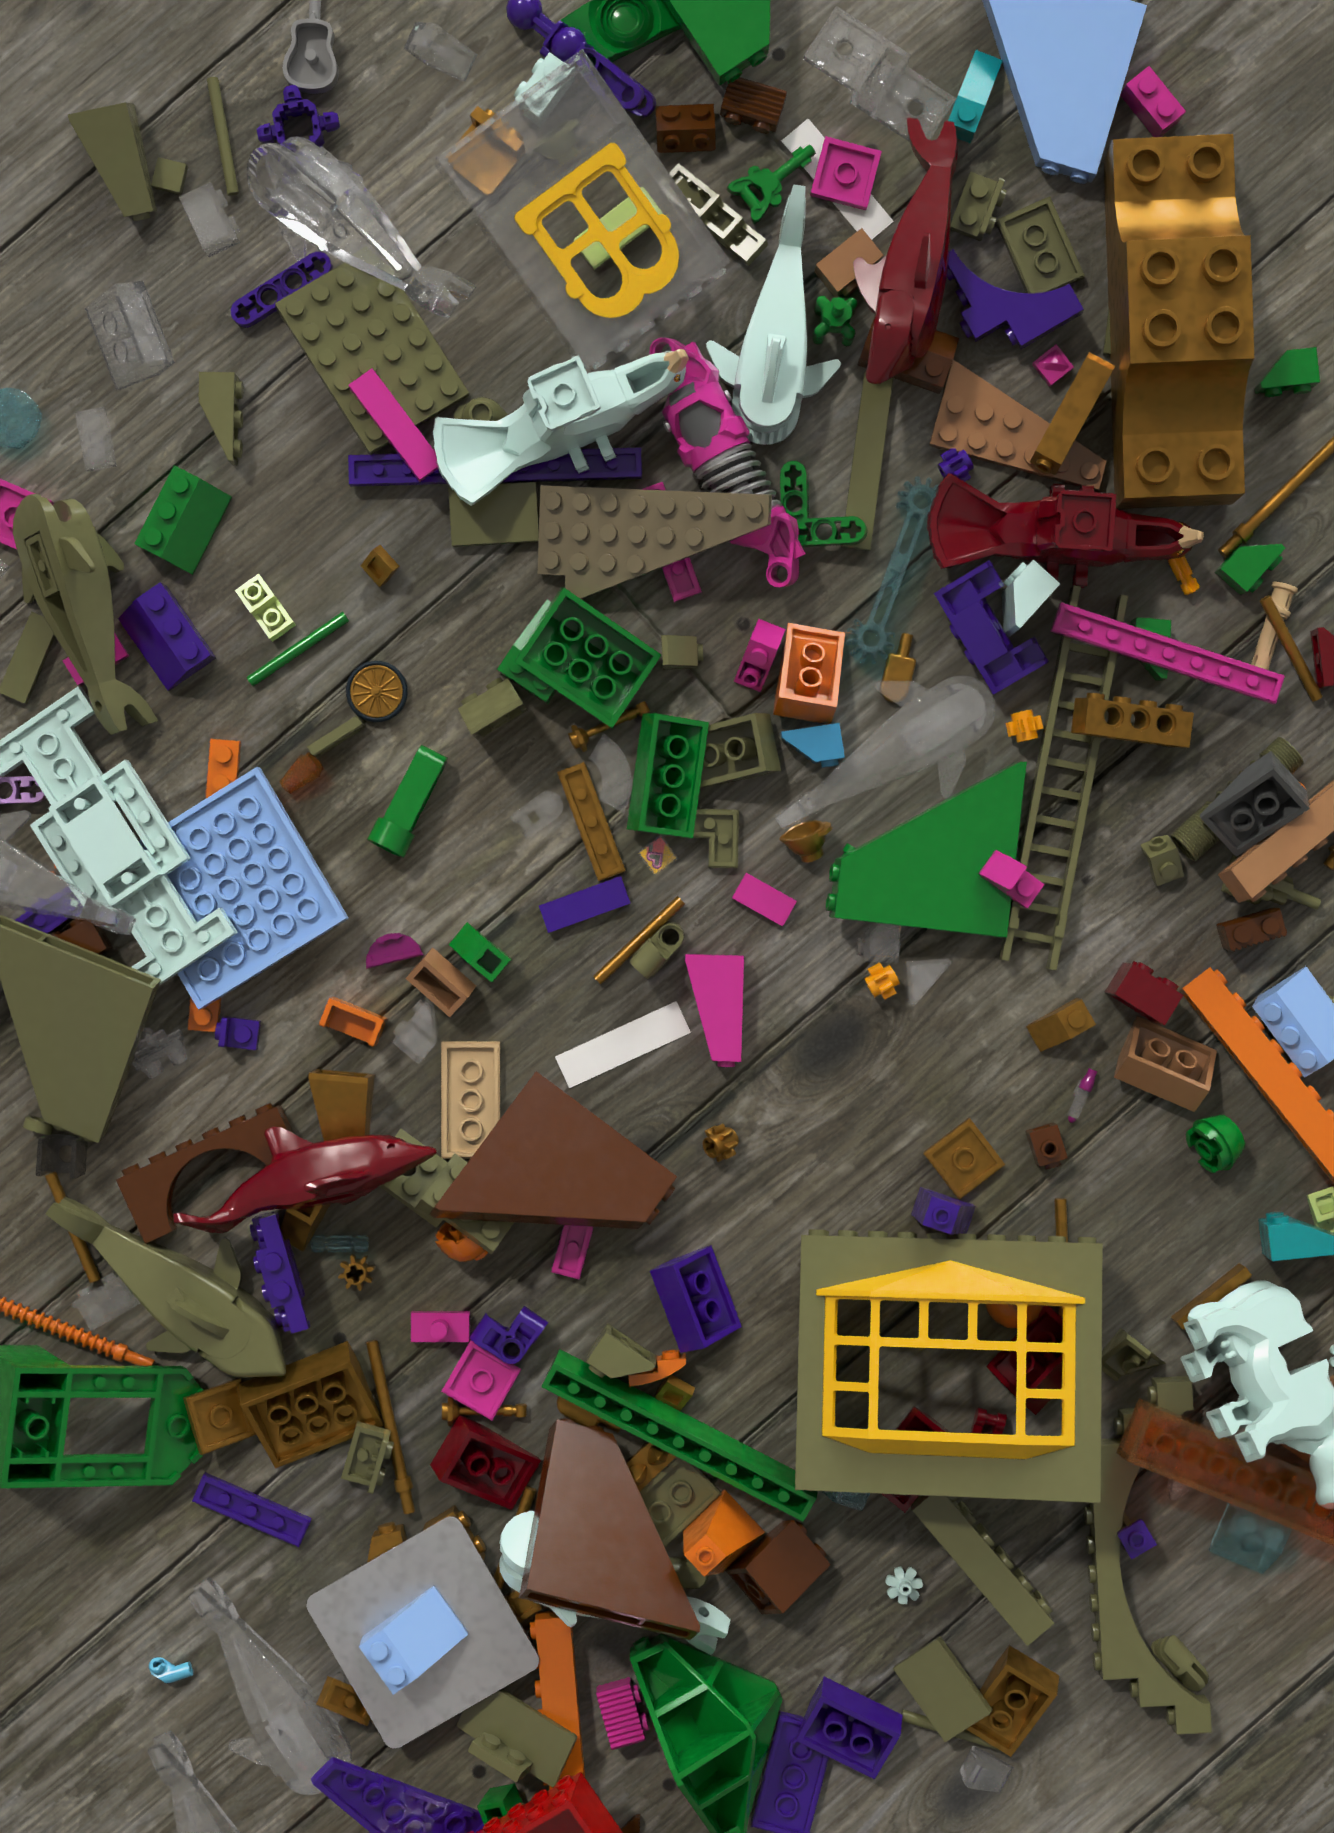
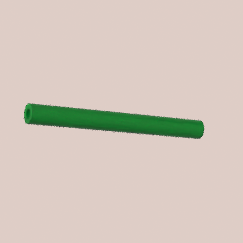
[246,612,349,687]

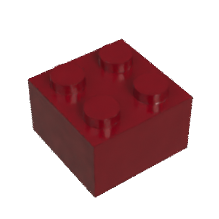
[1105,961,1184,1025]

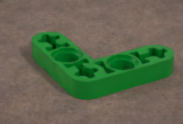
[780,461,868,547]

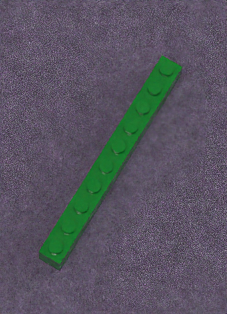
[541,1349,818,1522]

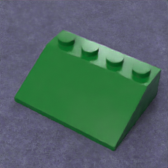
[514,587,661,728]

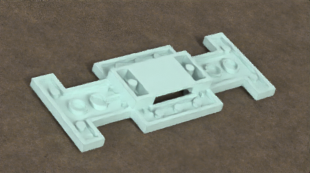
[0,686,238,986]

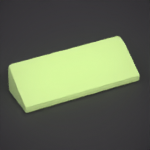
[574,187,663,270]

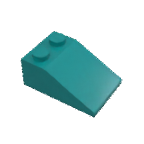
[1258,1212,1334,1261]

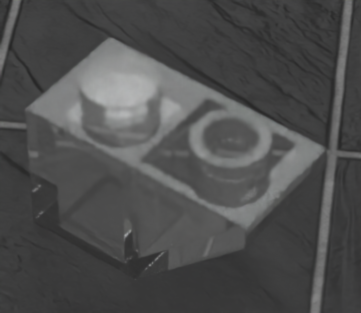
[392,997,440,1064]

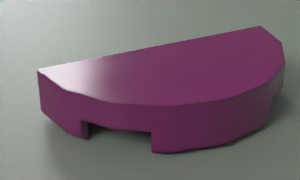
[366,933,424,969]

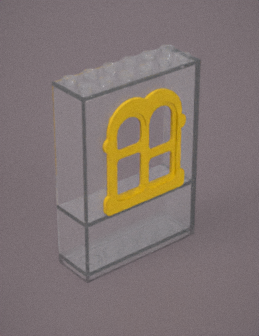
[435,49,730,372]

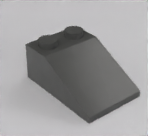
[1200,751,1310,857]

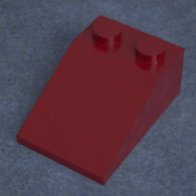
[430,1415,541,1510]

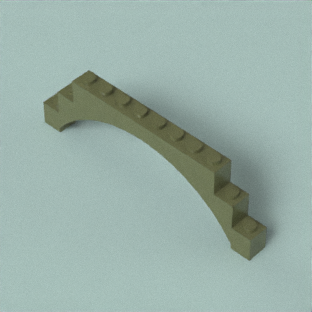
[1084,1376,1212,1735]

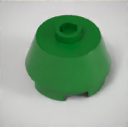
[1186,1115,1245,1173]

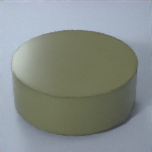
[22,1115,53,1135]

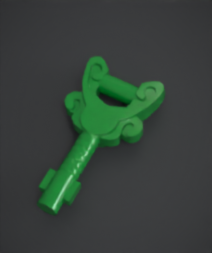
[726,144,816,225]

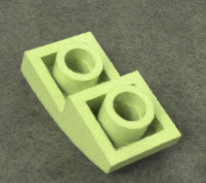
[235,574,296,642]

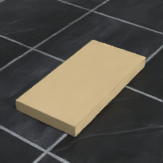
[441,1041,500,1158]

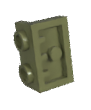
[950,172,1007,241]

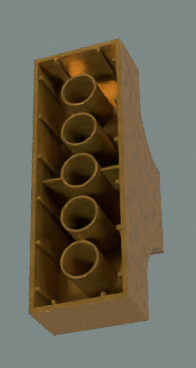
[1104,134,1255,509]

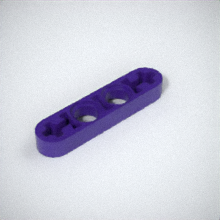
[231,251,333,328]

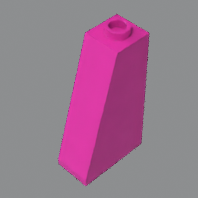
[685,954,744,1067]

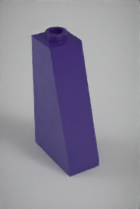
[911,1187,976,1235]

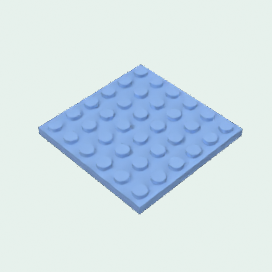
[139,767,349,1010]

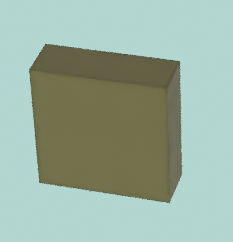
[151,157,188,195]

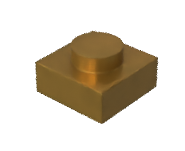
[360,545,400,587]
[654,1374,695,1411]

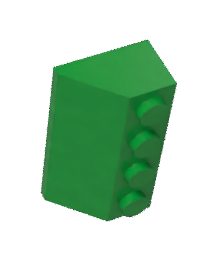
[626,713,709,839]

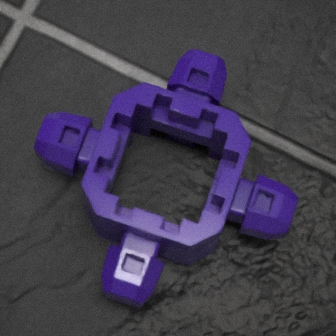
[257,85,340,170]

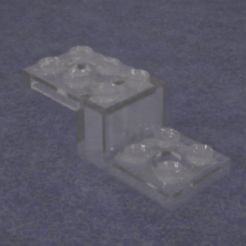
[803,6,957,141]

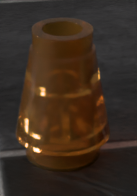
[279,752,324,794]

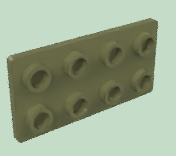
[457,1689,577,1787]

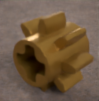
[703,1123,739,1162]
[338,1253,375,1291]

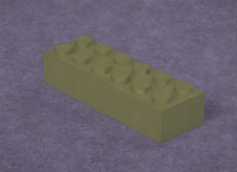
[911,1495,1055,1646]

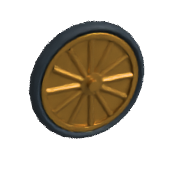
[346,661,408,722]

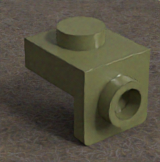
[1141,835,1184,886]

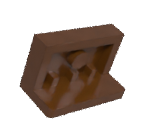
[655,104,716,153]

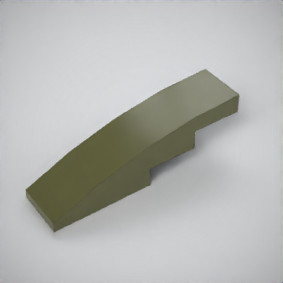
[659,163,768,266]

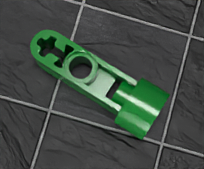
[367,745,448,858]

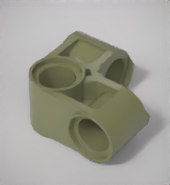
[630,922,685,979]

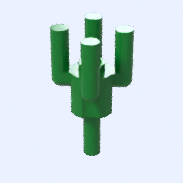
[812,296,857,347]

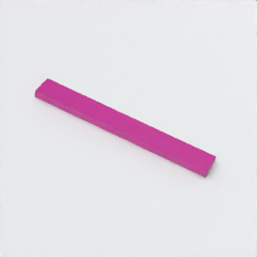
[1051,602,1285,705]

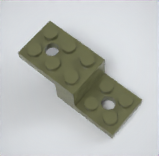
[379,1129,514,1254]

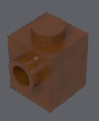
[1025,1122,1068,1169]

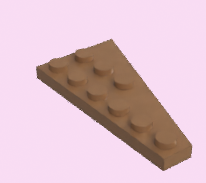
[929,360,1107,491]

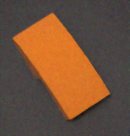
[628,1350,686,1387]

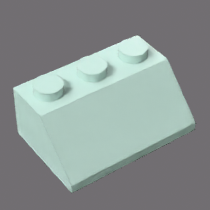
[1002,560,1060,637]

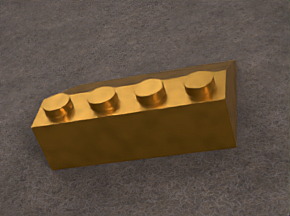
[239,1341,384,1469]

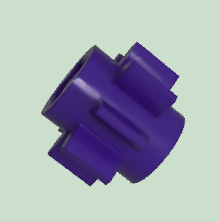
[937,448,974,482]

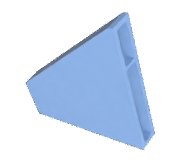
[982,0,1147,184]

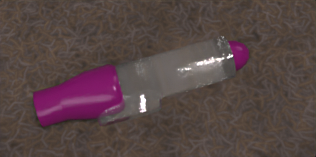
[1067,1068,1097,1123]

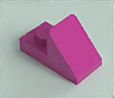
[978,850,1045,908]

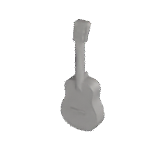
[282,0,339,94]

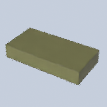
[307,715,365,757]

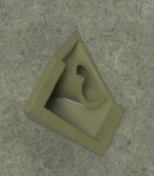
[1102,1328,1166,1381]

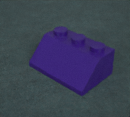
[118,582,216,691]
[650,1245,742,1353]
[796,1676,903,1779]

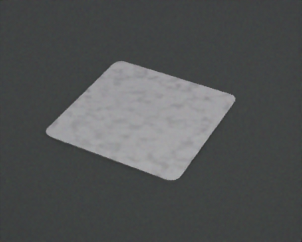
[307,1516,539,1748]

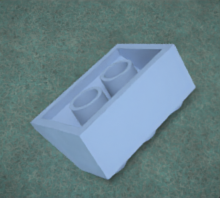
[1252,966,1334,1078]

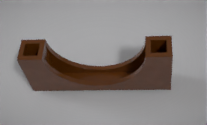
[116,1103,294,1244]

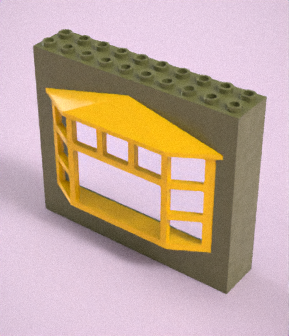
[795,1229,1103,1503]

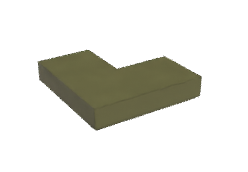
[680,809,739,868]

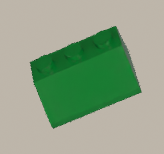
[134,465,232,575]

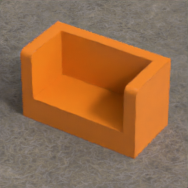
[319,997,388,1047]

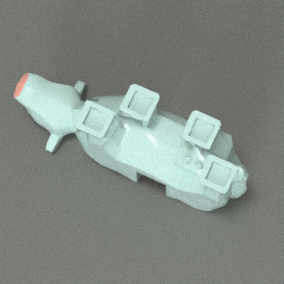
[1181,1280,1334,1509]

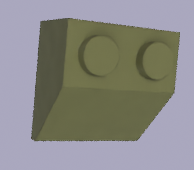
[586,1323,656,1378]

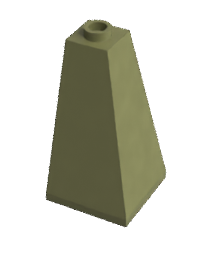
[68,102,157,221]

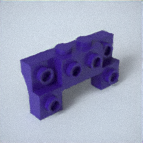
[934,560,1049,695]
[250,1211,310,1334]

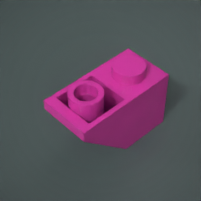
[734,618,786,692]

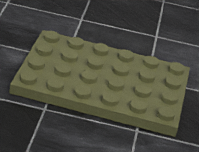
[275,245,469,455]

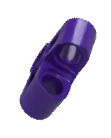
[470,1306,548,1364]

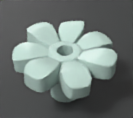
[885,1566,923,1604]

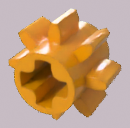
[1005,709,1044,743]
[864,963,900,1000]

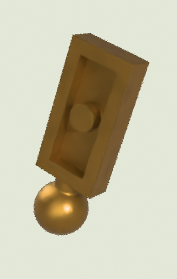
[316,1676,375,1726]

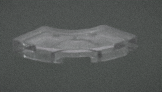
[589,734,632,814]

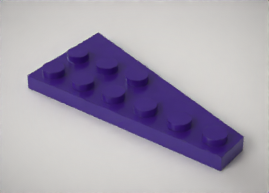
[311,1757,484,1833]

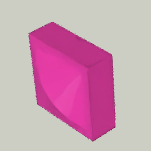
[1032,344,1074,387]

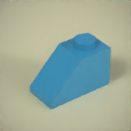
[780,723,845,768]

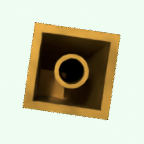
[308,1069,375,1141]

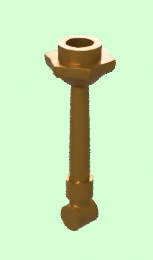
[568,701,650,752]
[442,1397,527,1426]

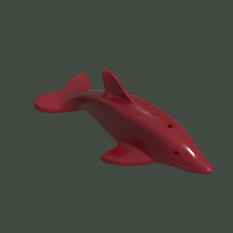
[173,1127,437,1233]

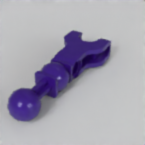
[506,0,656,118]

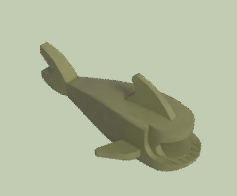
[13,494,158,735]

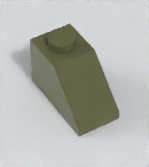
[661,635,703,670]

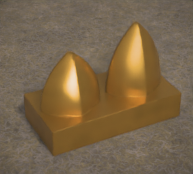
[626,1442,676,1492]

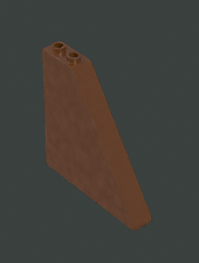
[429,1071,677,1229]
[519,1418,700,1640]

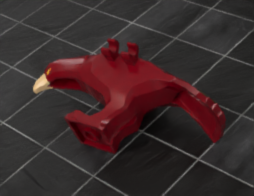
[927,473,1204,588]

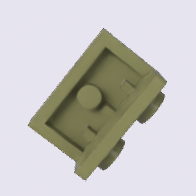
[341,1421,394,1494]

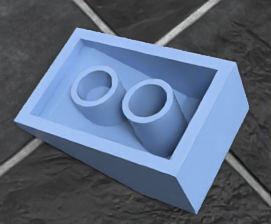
[359,1585,468,1695]

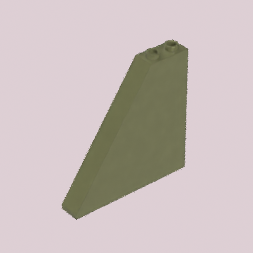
[0,915,161,1143]

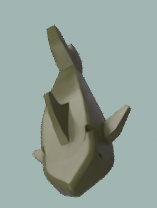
[45,1197,286,1378]

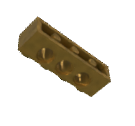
[1071,693,1194,748]

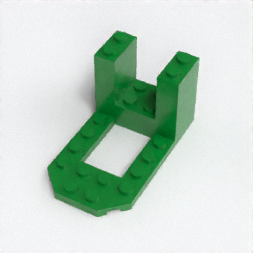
[0,1345,204,1489]

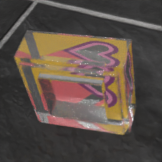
[638,835,678,876]

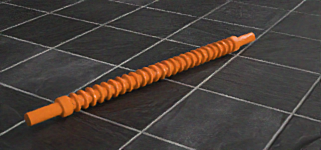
[0,1297,155,1366]

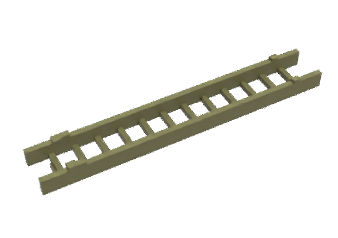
[999,585,1128,970]

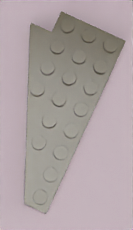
[537,485,772,599]

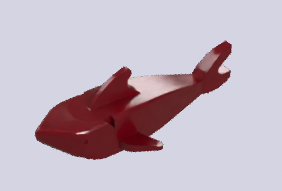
[853,118,958,384]

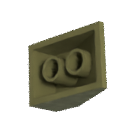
[458,677,528,740]
[700,713,781,788]

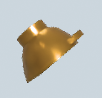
[779,820,832,863]

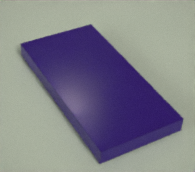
[751,1711,829,1833]

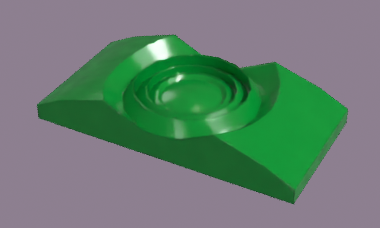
[561,0,681,71]

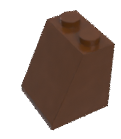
[725,1520,831,1615]

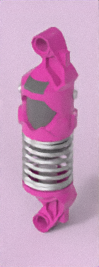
[649,337,806,588]

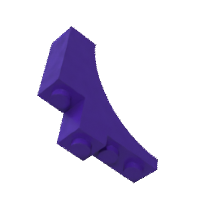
[947,249,1084,350]

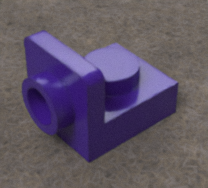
[215,1016,261,1050]
[1117,1519,1157,1559]

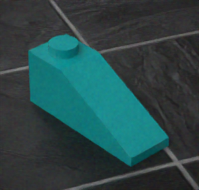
[948,50,1003,144]

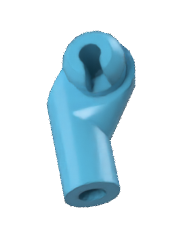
[149,1657,193,1683]

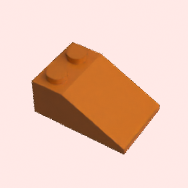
[773,623,845,724]

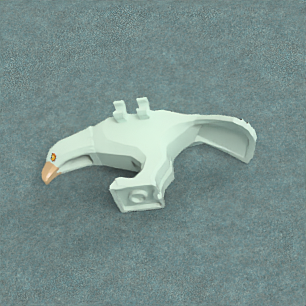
[432,349,689,506]

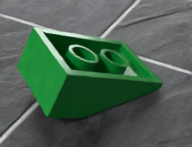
[497,599,557,705]

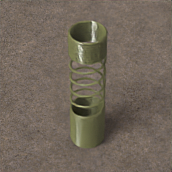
[1170,737,1304,861]

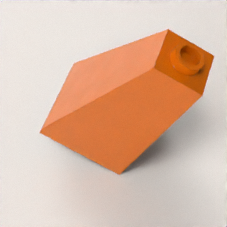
[683,1489,765,1577]

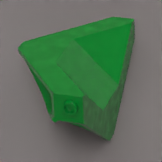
[630,1633,783,1833]

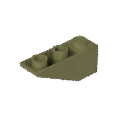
[199,372,244,466]

